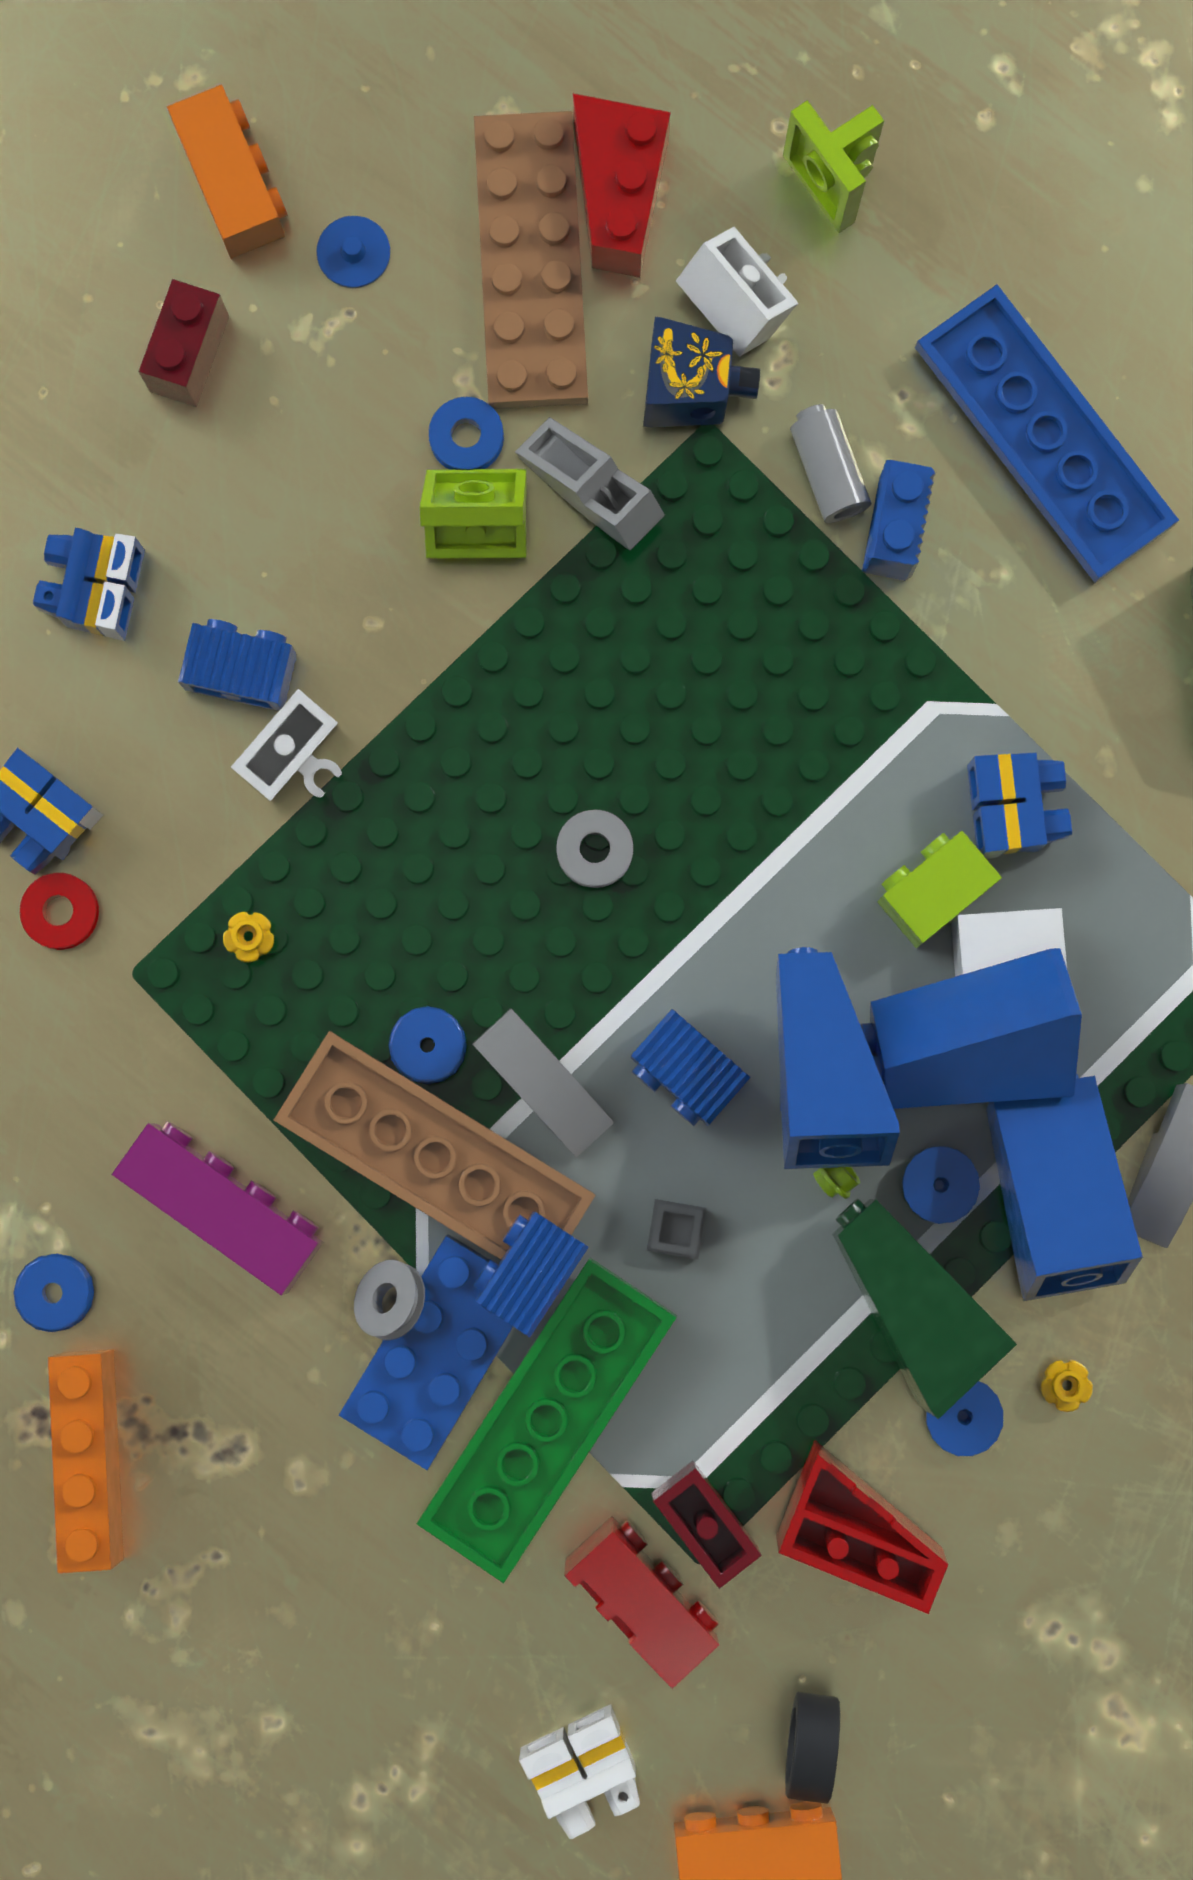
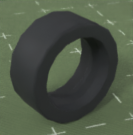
[785,1692,840,1804]

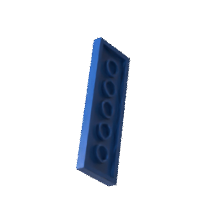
[915,284,1179,583]

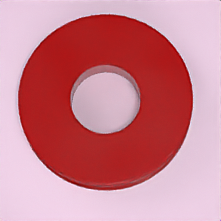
[20,872,99,950]

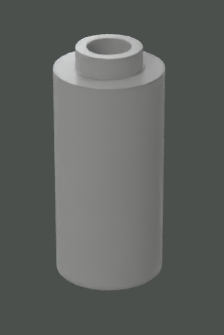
[790,404,872,523]

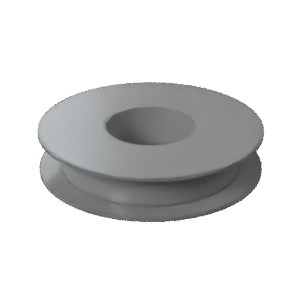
[556,810,633,888]
[354,1260,425,1340]

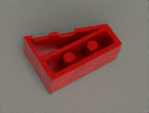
[572,93,671,278]
[776,1440,949,1614]
[564,1516,720,1689]

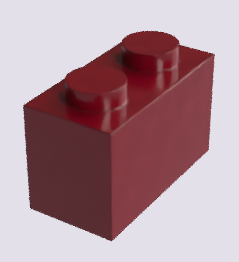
[138,279,229,407]
[652,1461,762,1589]

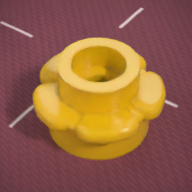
[223,912,274,962]
[1041,1360,1093,1412]

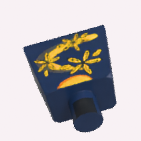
[643,317,760,428]

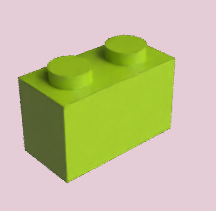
[877,830,1002,949]

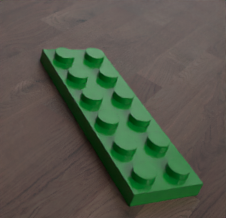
[416,1258,677,1584]

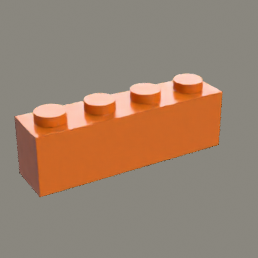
[48,1349,124,1573]

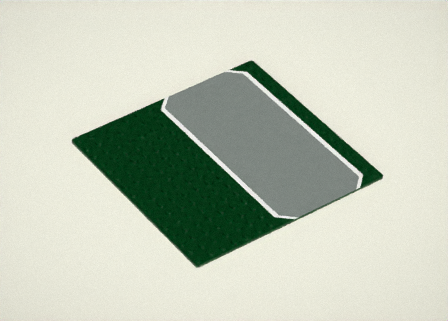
[132,425,1193,1564]

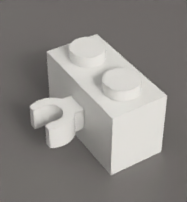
[676,227,798,357]
[231,689,342,801]

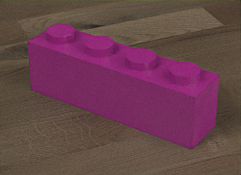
[111,1121,324,1295]

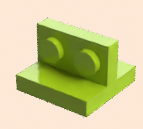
[783,100,884,233]
[420,469,527,558]

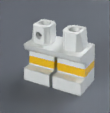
[519,1704,640,1839]

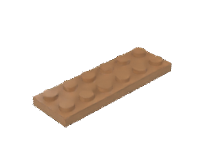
[474,111,588,409]
[274,1031,596,1260]

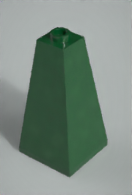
[832,1199,1017,1419]

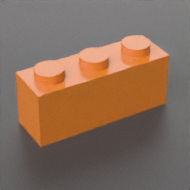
[167,84,288,259]
[674,1801,842,1880]

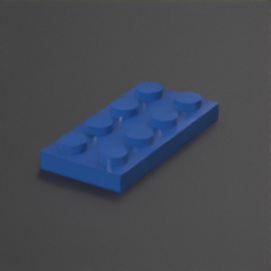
[338,1234,513,1470]

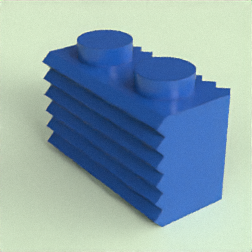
[862,460,936,581]
[178,619,297,711]
[631,1009,751,1126]
[473,1211,589,1337]

